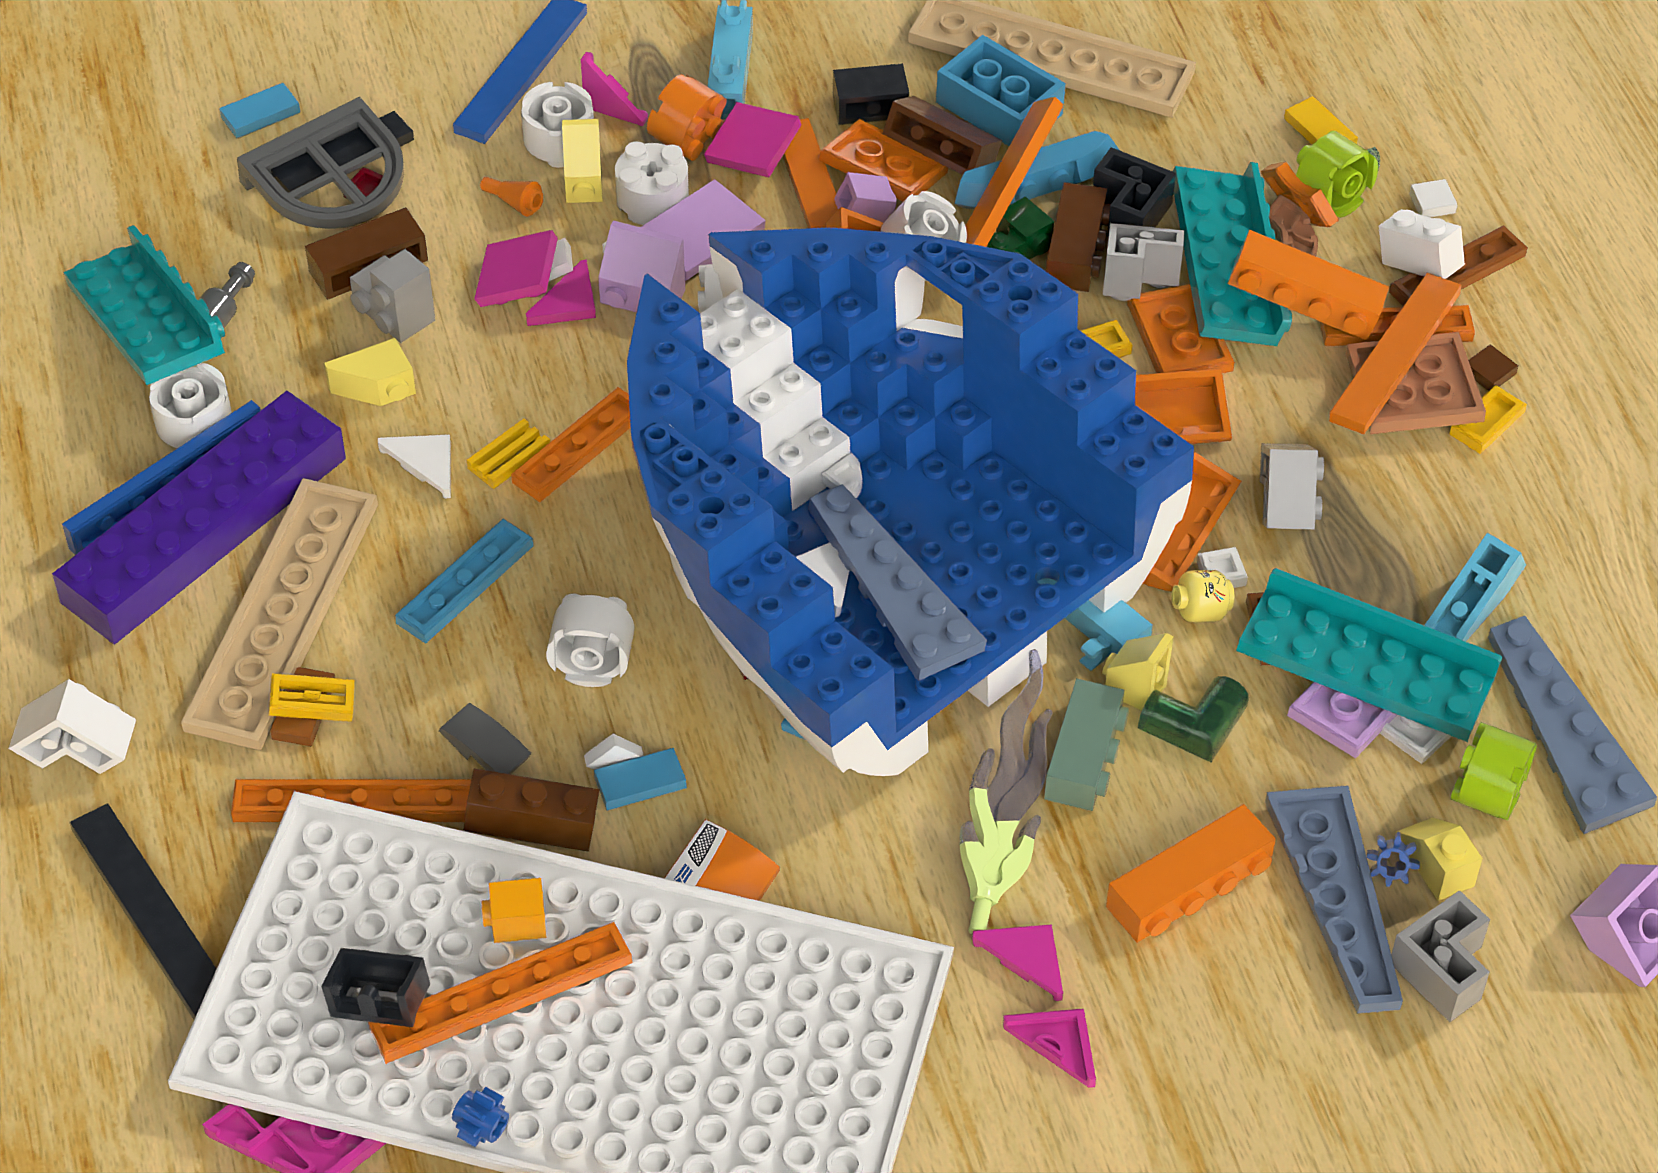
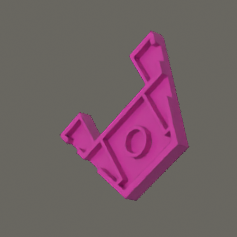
[202,1104,386,1173]

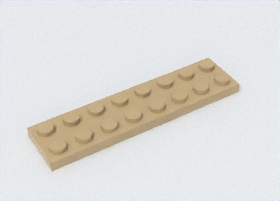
[908,0,1196,118]
[181,478,378,751]

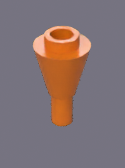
[480,177,543,217]

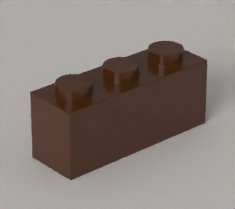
[882,96,1003,175]
[1046,182,1111,292]
[305,207,428,300]
[463,768,600,852]

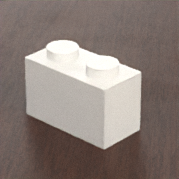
[1379,209,1465,279]

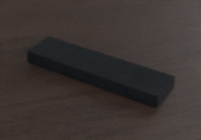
[271,111,414,193]

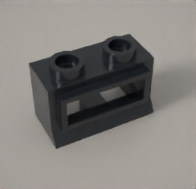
[321,948,430,1027]

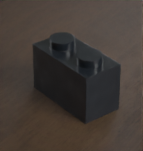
[833,63,909,125]

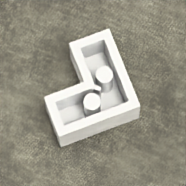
[8,679,136,774]

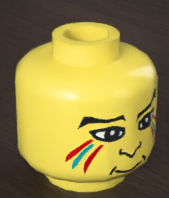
[1171,570,1235,623]

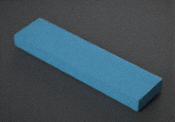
[395,519,533,644]

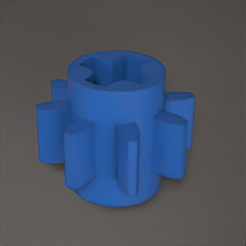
[1367,832,1420,887]
[452,1087,509,1147]

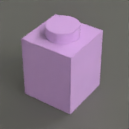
[834,172,896,223]

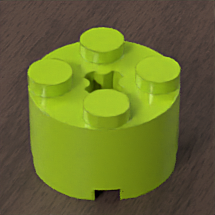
[1296,131,1378,218]
[1451,722,1537,820]

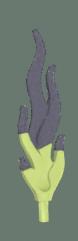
[959,649,1053,934]

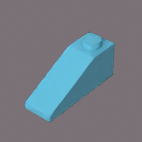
[1424,533,1526,642]

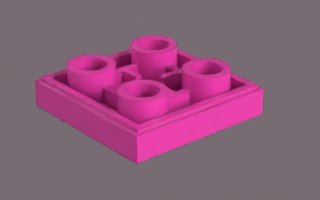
[704,102,801,178]
[474,230,558,307]

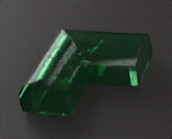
[1138,676,1249,762]

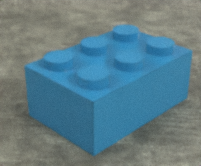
[936,35,1066,146]

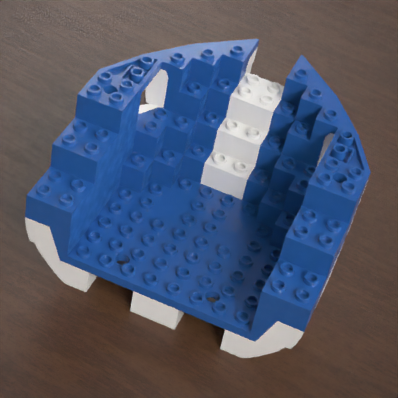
[627,227,1194,776]

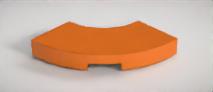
[1261,161,1339,227]

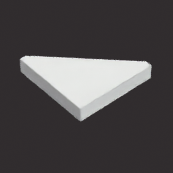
[378,435,451,499]
[796,542,849,617]
[1380,715,1451,764]

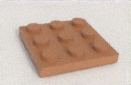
[1346,332,1486,434]

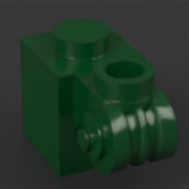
[987,196,1054,260]

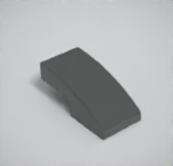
[439,703,531,774]

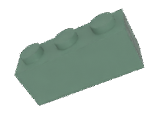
[1044,678,1129,811]

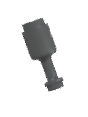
[198,262,255,328]

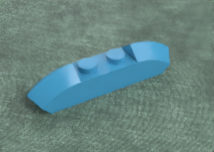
[955,131,1119,209]

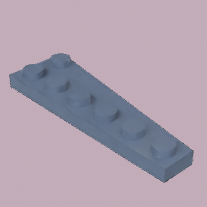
[808,484,987,681]
[1488,616,1657,834]
[1265,786,1403,1014]

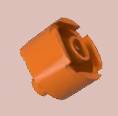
[647,74,727,161]

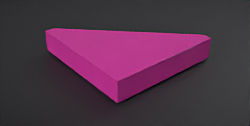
[581,52,648,126]
[526,259,596,326]
[972,924,1063,1001]
[1003,1009,1096,1088]

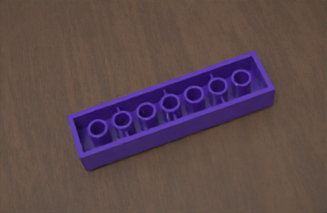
[52,390,346,645]

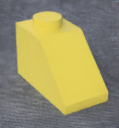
[562,119,603,203]
[324,338,416,406]
[1102,633,1174,713]
[1396,817,1483,901]

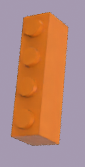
[1227,230,1389,341]
[1106,804,1276,943]

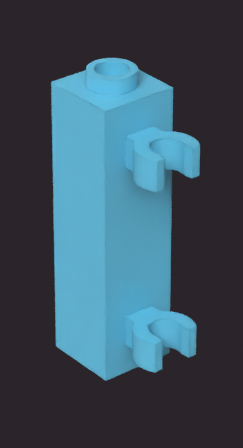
[708,0,753,119]
[1038,578,1153,671]

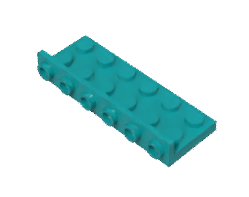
[1173,162,1292,346]
[63,225,225,385]
[1236,568,1502,742]

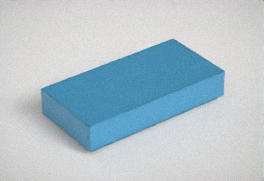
[219,83,300,139]
[594,748,687,811]

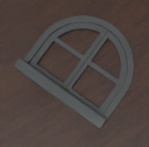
[237,96,404,229]

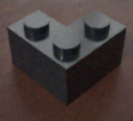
[1093,147,1176,237]

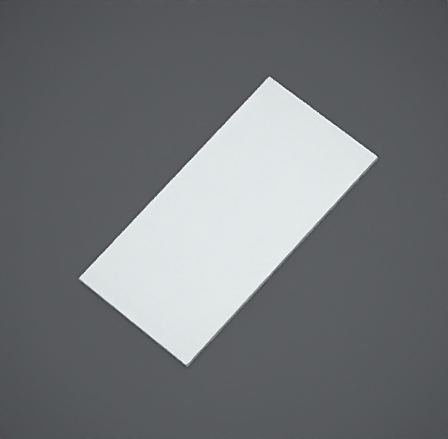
[168,791,954,1173]

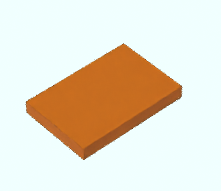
[819,119,948,202]
[1127,284,1235,373]

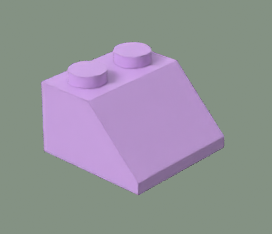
[599,220,685,312]
[1570,864,1658,987]

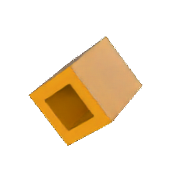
[481,878,547,943]

